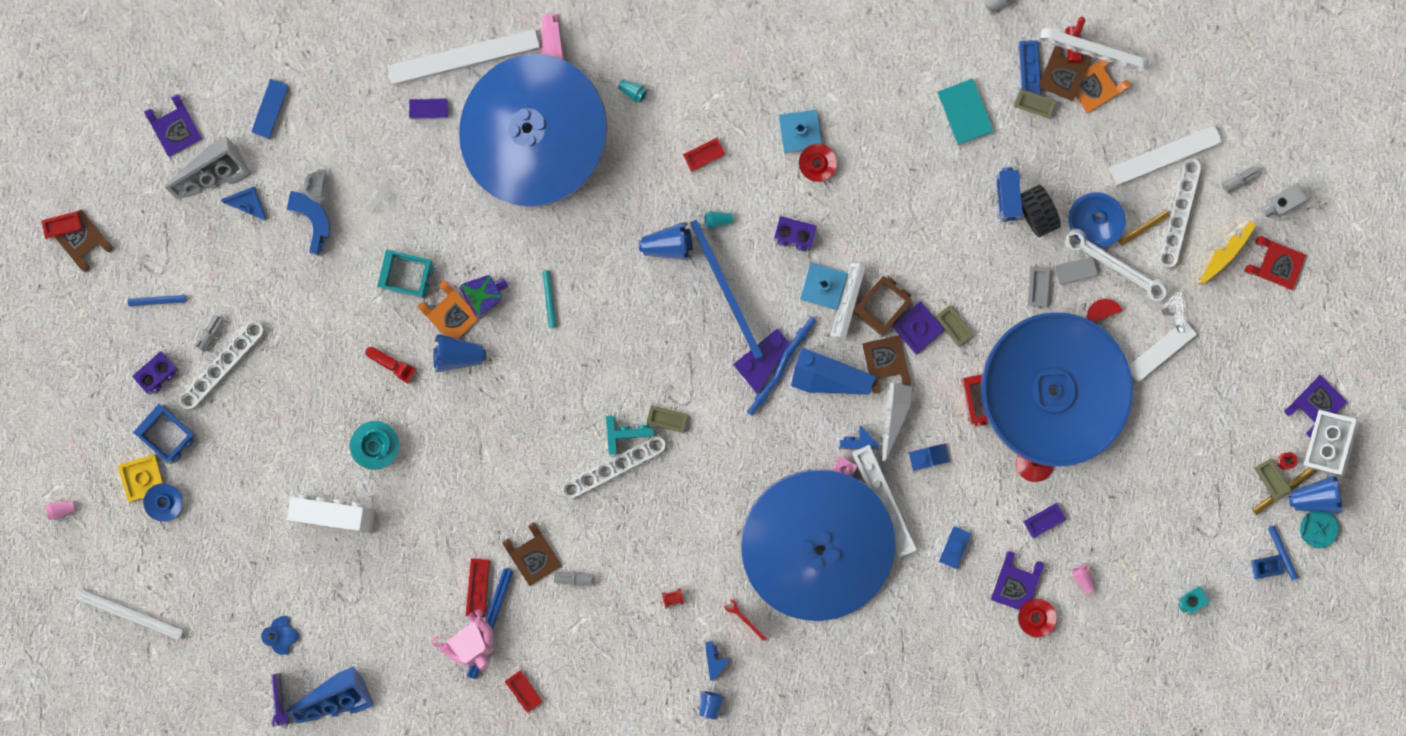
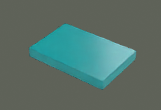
[937,78,993,146]

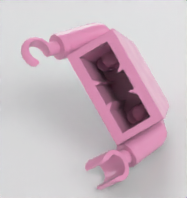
[431,609,493,670]

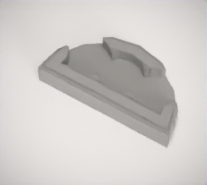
[304,169,326,203]

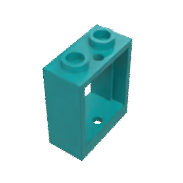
[377,249,434,299]

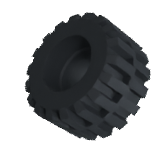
[1021,184,1061,238]

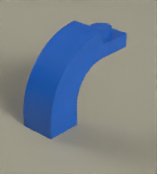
[287,191,331,256]

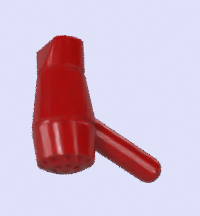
[1065,17,1086,63]

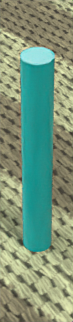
[542,270,556,328]

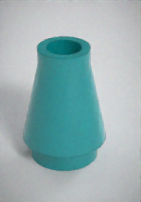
[618,79,647,103]
[704,211,733,229]

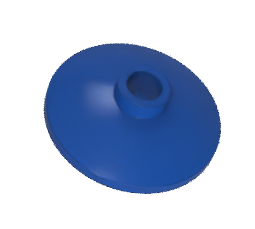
[143,483,182,522]

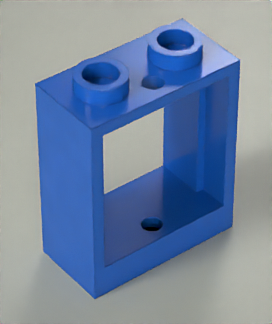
[996,167,1023,222]
[133,404,196,464]

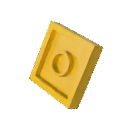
[117,454,164,502]

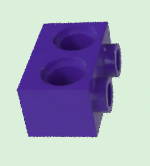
[774,216,817,252]
[132,351,179,395]

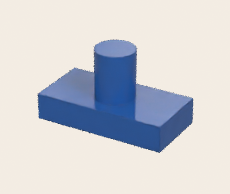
[938,526,971,569]

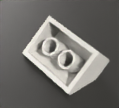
[1304,410,1359,478]

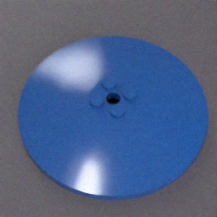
[459,54,607,207]
[981,312,1133,466]
[741,469,895,621]

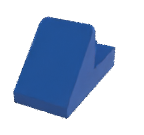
[839,425,879,450]
[908,443,950,471]
[1250,555,1284,579]
[705,641,731,681]

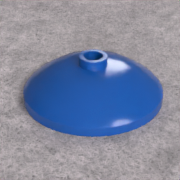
[1068,192,1126,248]

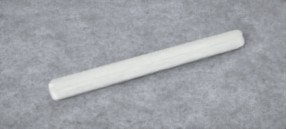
[74,589,184,639]

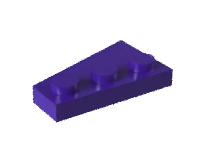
[733,328,790,394]

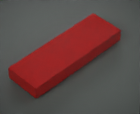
[465,558,490,618]

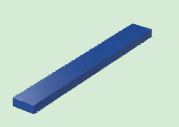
[690,219,763,361]

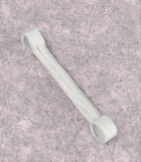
[1066,229,1168,301]

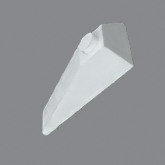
[881,383,915,462]

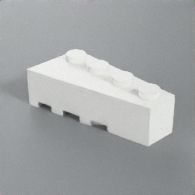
[287,494,376,533]

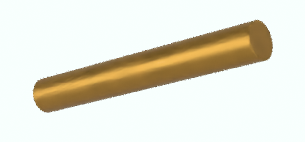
[1118,210,1170,246]

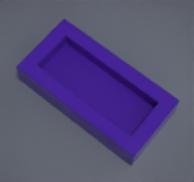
[409,98,448,119]
[1023,503,1066,538]

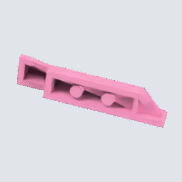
[541,13,563,60]

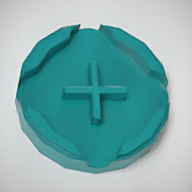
[1299,512,1339,548]

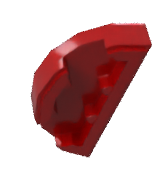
[1086,299,1123,322]

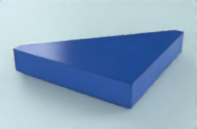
[221,186,267,221]

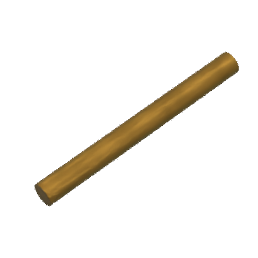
[1252,468,1318,516]

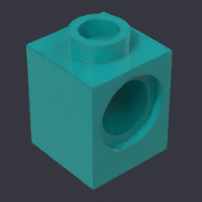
[1177,586,1210,615]

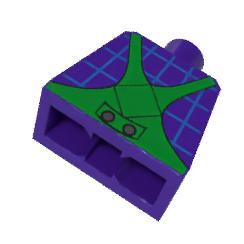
[459,275,508,319]

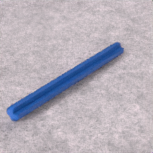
[467,568,513,679]

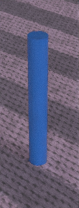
[128,295,186,306]
[1268,525,1299,581]

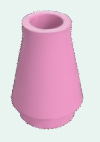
[45,500,75,521]
[1072,564,1096,594]

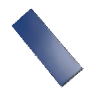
[1018,40,1041,95]
[251,79,289,139]

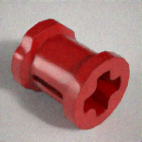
[1277,452,1298,470]
[662,588,684,609]

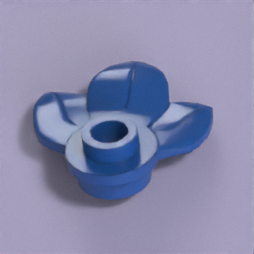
[261,616,300,655]

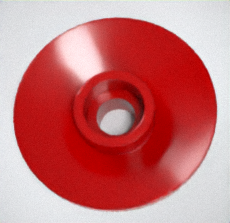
[799,144,837,182]
[1016,455,1054,482]
[1018,599,1056,637]

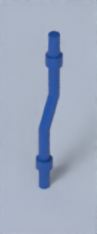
[747,317,817,416]

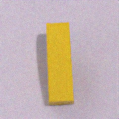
[1198,221,1256,285]

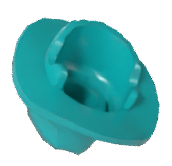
[349,421,399,470]

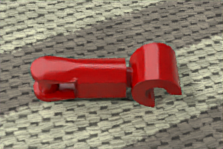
[365,347,417,384]

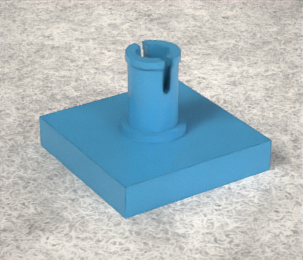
[779,110,821,153]
[800,263,847,310]

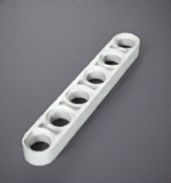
[1040,29,1148,71]
[1159,159,1201,268]
[180,322,264,410]
[563,437,665,498]

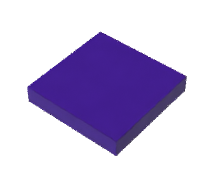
[891,301,945,355]

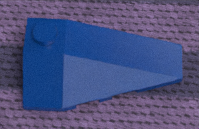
[791,348,876,395]
[286,667,373,724]

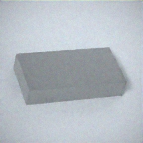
[1055,257,1098,285]
[1027,267,1050,307]

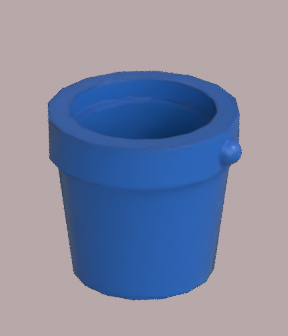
[699,691,725,719]

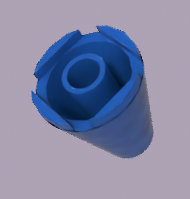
[639,222,693,260]
[433,334,486,372]
[1289,475,1343,514]

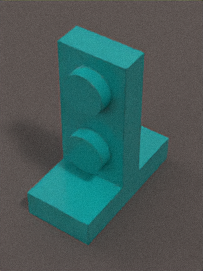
[606,416,654,455]

